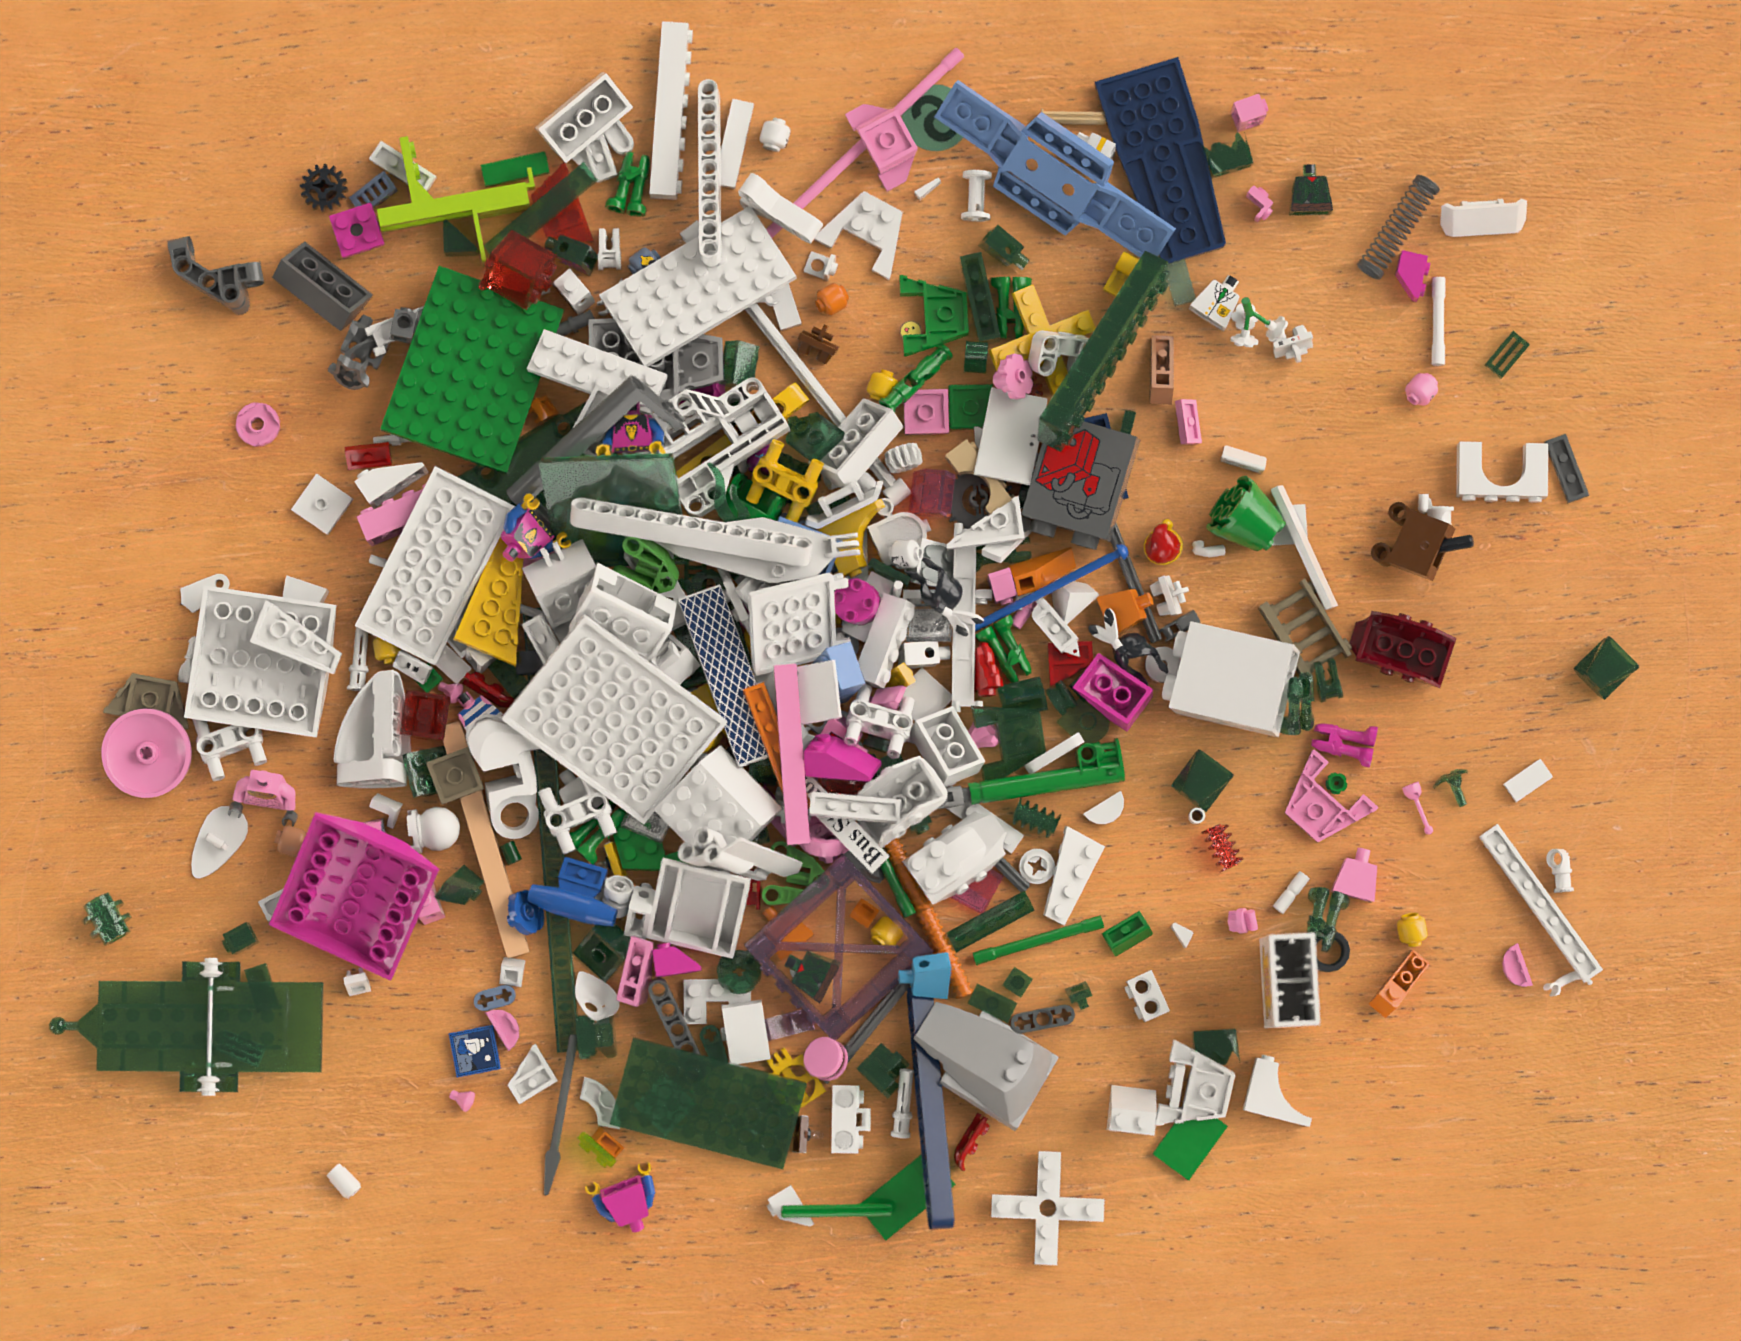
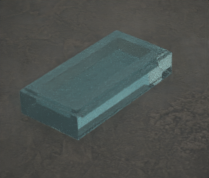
[1163,259,1196,306]

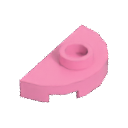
[1502,943,1533,987]
[486,1010,519,1051]

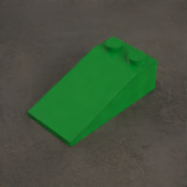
[860,1154,956,1241]

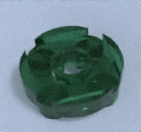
[717,950,762,994]

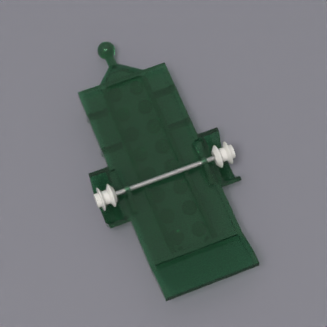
[49,958,324,1095]

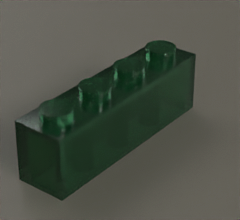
[959,252,1001,346]

